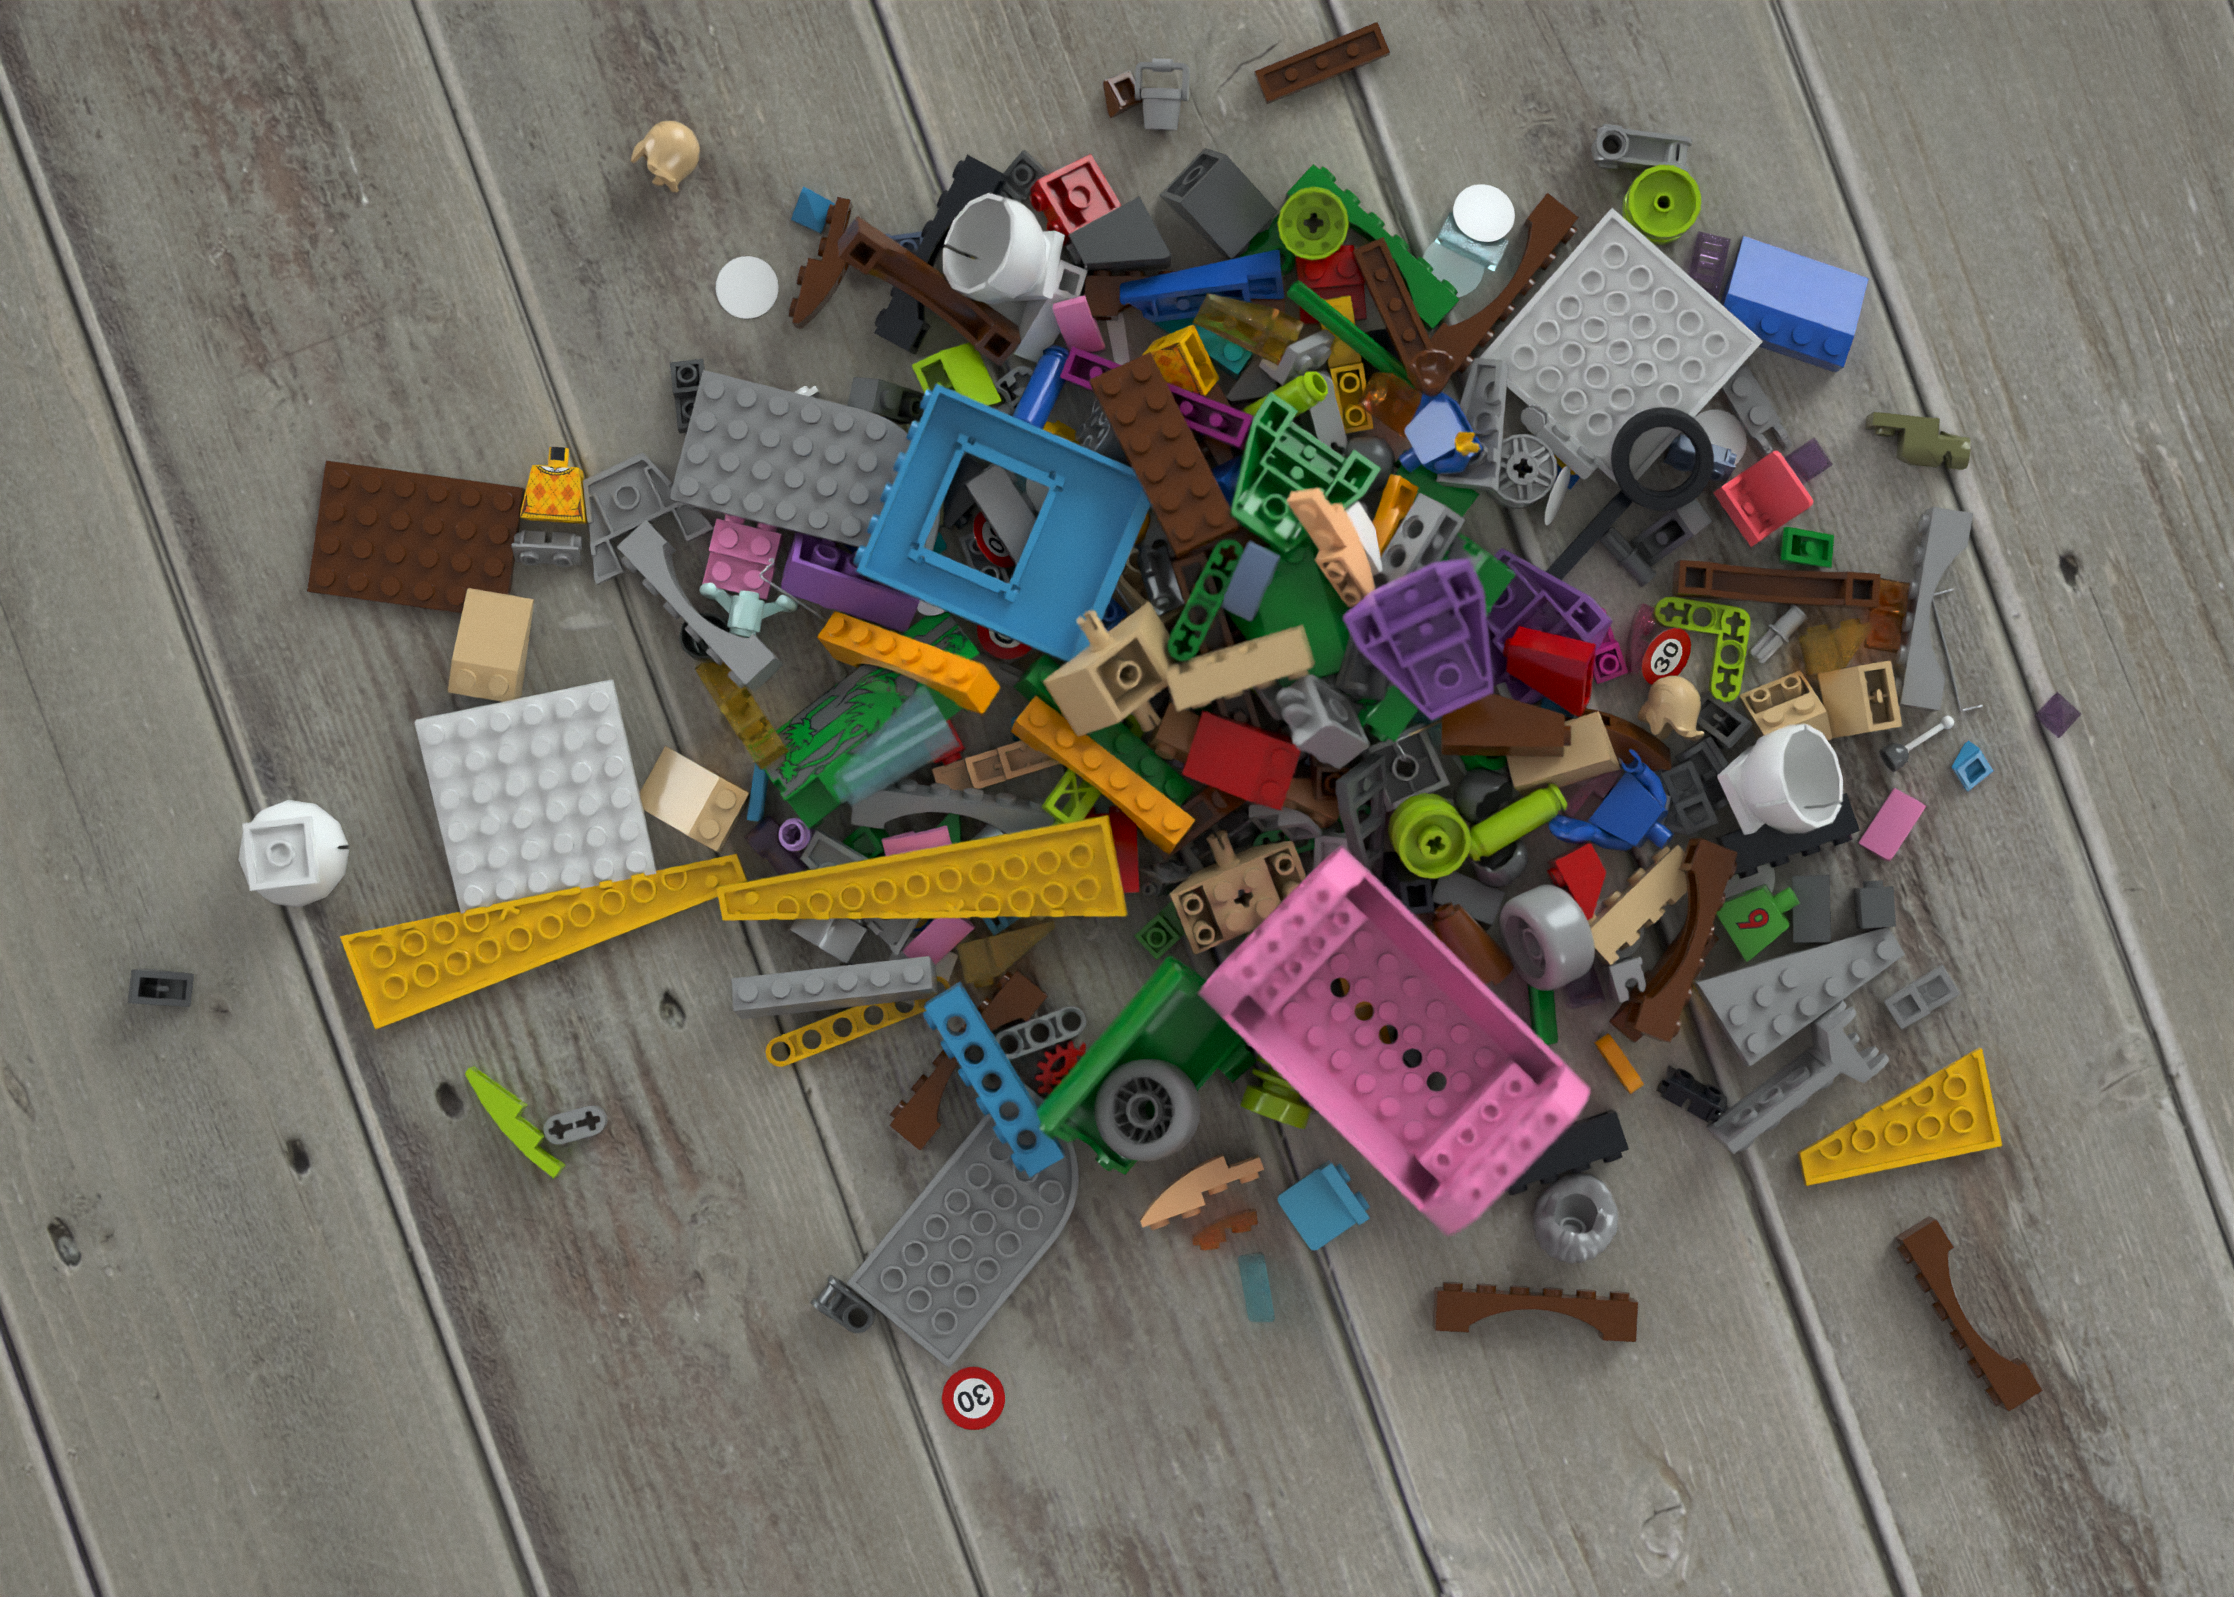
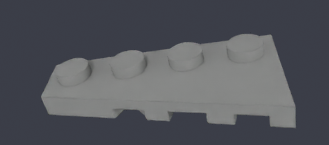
[1436,358,1508,492]

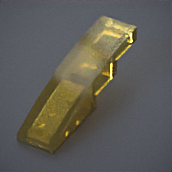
[694,662,789,770]

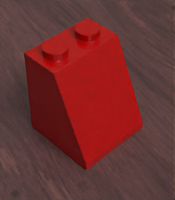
[1083,806,1139,893]

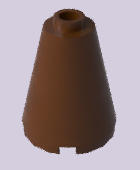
[1432,902,1514,986]

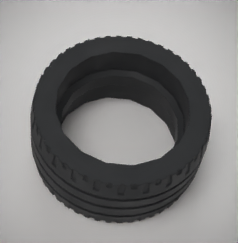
[1611,407,1714,511]

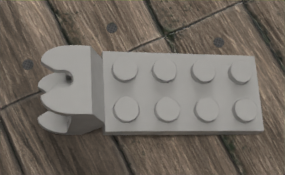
[1706,1000,1889,1154]

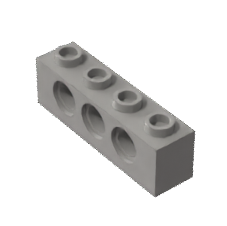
[1350,493,1465,610]

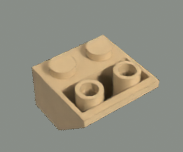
[1817,660,1902,738]
[1739,670,1832,741]

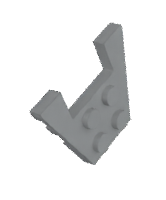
[583,452,714,585]

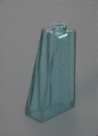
[833,685,960,806]

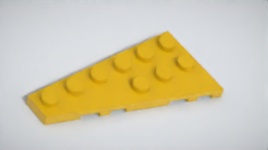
[1797,1047,2002,1186]

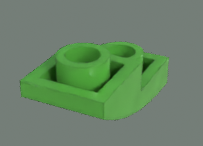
[1134,901,1185,960]

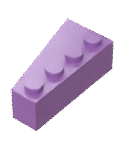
[780,532,920,632]

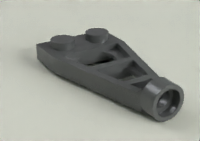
[1335,753,1387,884]

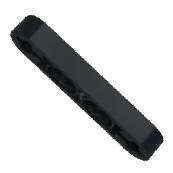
[1545,490,1633,580]

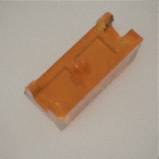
[1357,372,1422,439]

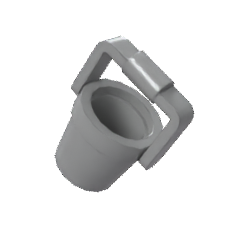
[1135,58,1190,130]

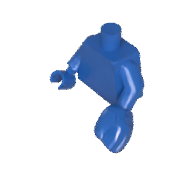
[1548,749,1674,851]

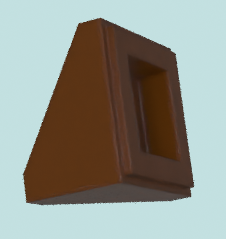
[1103,71,1143,118]

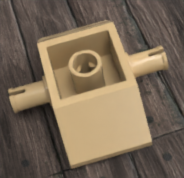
[1043,602,1180,736]
[1169,830,1307,955]

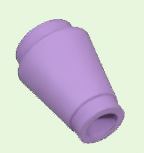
[779,818,815,851]

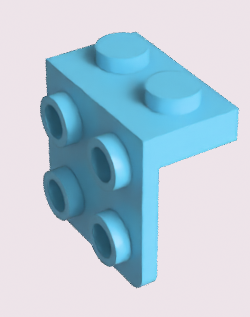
[1277,1160,1370,1251]

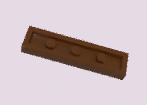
[1254,22,1390,104]
[1352,237,1434,374]

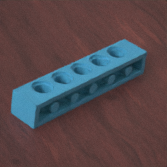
[923,982,1065,1178]

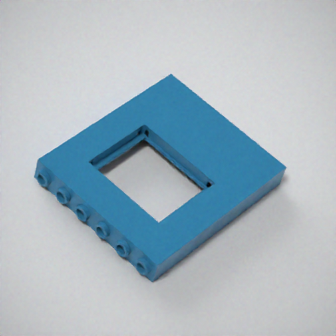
[853,384,1150,663]

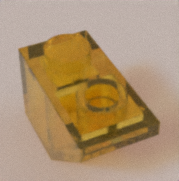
[1799,618,1872,676]

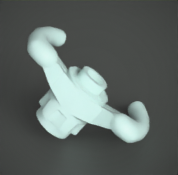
[699,583,798,638]

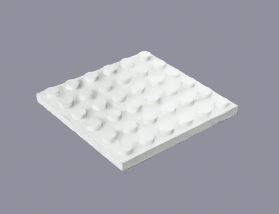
[1480,208,1763,485]
[415,679,657,914]

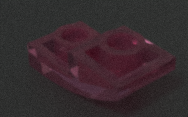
[1626,603,1656,676]

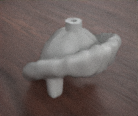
[1533,1173,1618,1264]

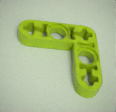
[1653,597,1750,703]

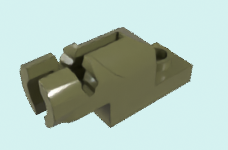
[1866,412,1970,470]

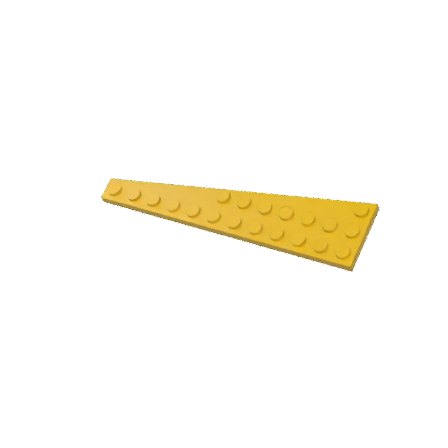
[716,815,1128,921]
[340,854,748,1030]

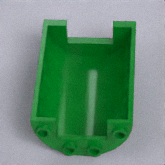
[1036,956,1243,1175]

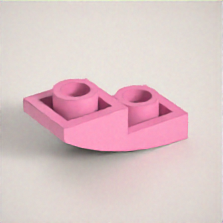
[1053,295,1105,353]
[882,825,952,856]

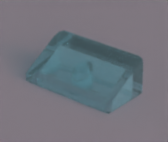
[1435,212,1509,271]
[1238,1252,1275,1322]

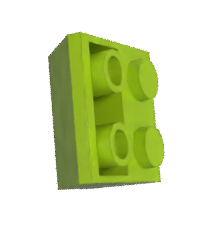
[912,342,1002,407]

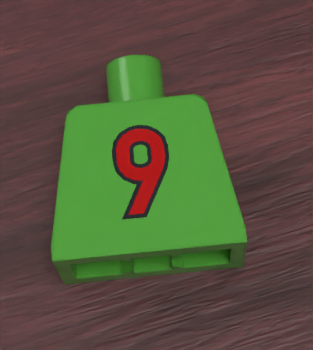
[1716,884,1800,962]

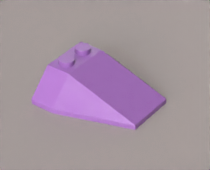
[1486,548,1613,705]
[1343,559,1494,720]

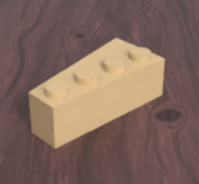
[1588,845,1688,965]

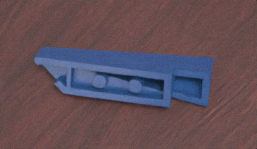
[1120,250,1285,323]

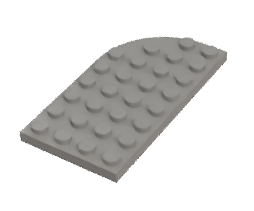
[669,370,941,558]
[846,1080,1079,1368]

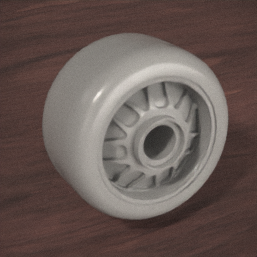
[1499,885,1595,991]
[1094,1059,1201,1161]

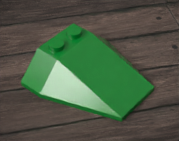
[1230,392,1381,554]
[1212,536,1350,689]

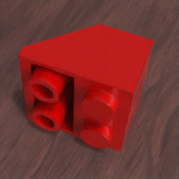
[1546,843,1606,921]

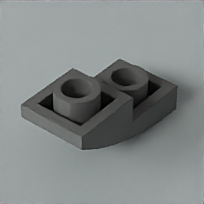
[999,150,1049,204]
[670,359,705,434]

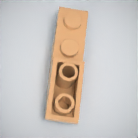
[1287,488,1375,607]
[1140,1153,1264,1230]

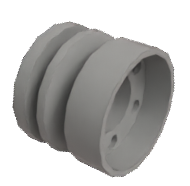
[1486,434,1557,509]

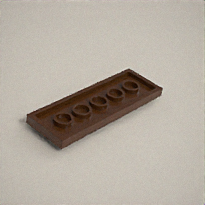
[1089,352,1239,558]

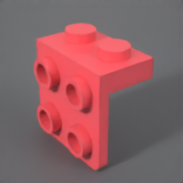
[1713,451,1813,547]

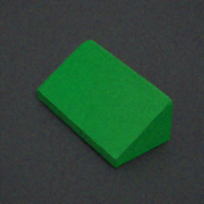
[1527,983,1558,1045]

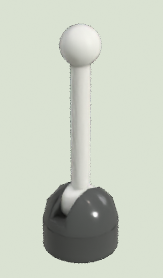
[1879,716,1954,772]

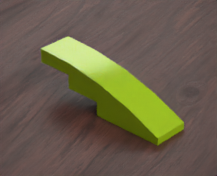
[465,1066,566,1179]

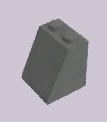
[1160,148,1278,259]
[1066,196,1171,275]

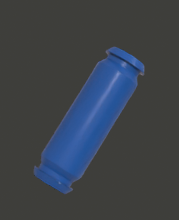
[1012,345,1070,429]

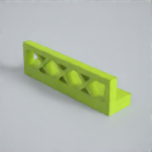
[1041,714,1144,825]

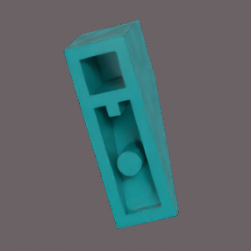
[1155,316,1256,380]

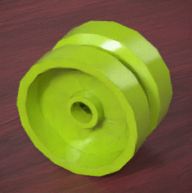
[1622,165,1701,245]
[1388,793,1471,879]

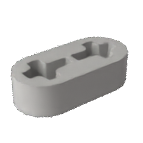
[543,1105,608,1145]

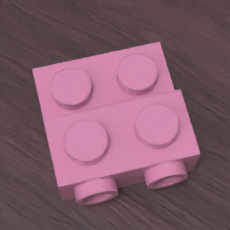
[702,515,784,601]

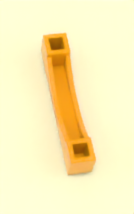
[817,611,1001,715]
[1011,696,1195,855]

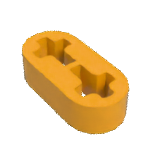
[1594,1033,1644,1094]

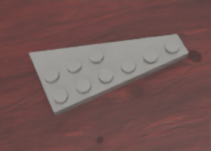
[1692,927,1905,1066]

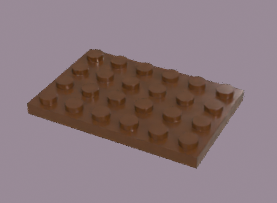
[307,460,525,614]

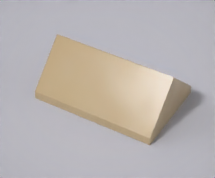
[1506,711,1620,797]

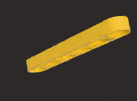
[765,976,950,1067]

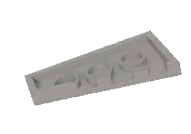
[800,829,921,956]

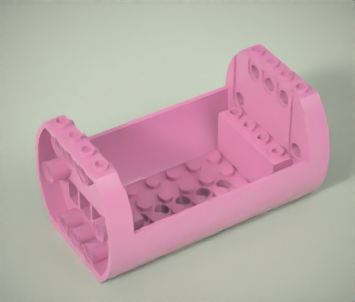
[1198,846,1590,1236]

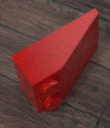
[1182,710,1301,811]

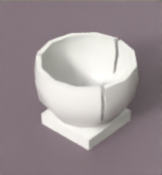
[943,193,1065,305]
[1717,724,1843,835]
[239,800,349,907]

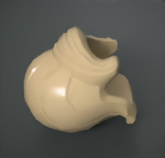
[631,121,700,192]
[1637,676,1705,741]

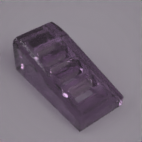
[1687,231,1731,300]

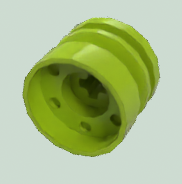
[1278,187,1349,260]
[1240,1053,1312,1129]

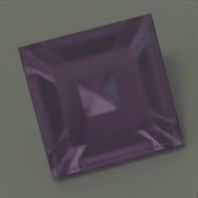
[2034,692,2081,738]

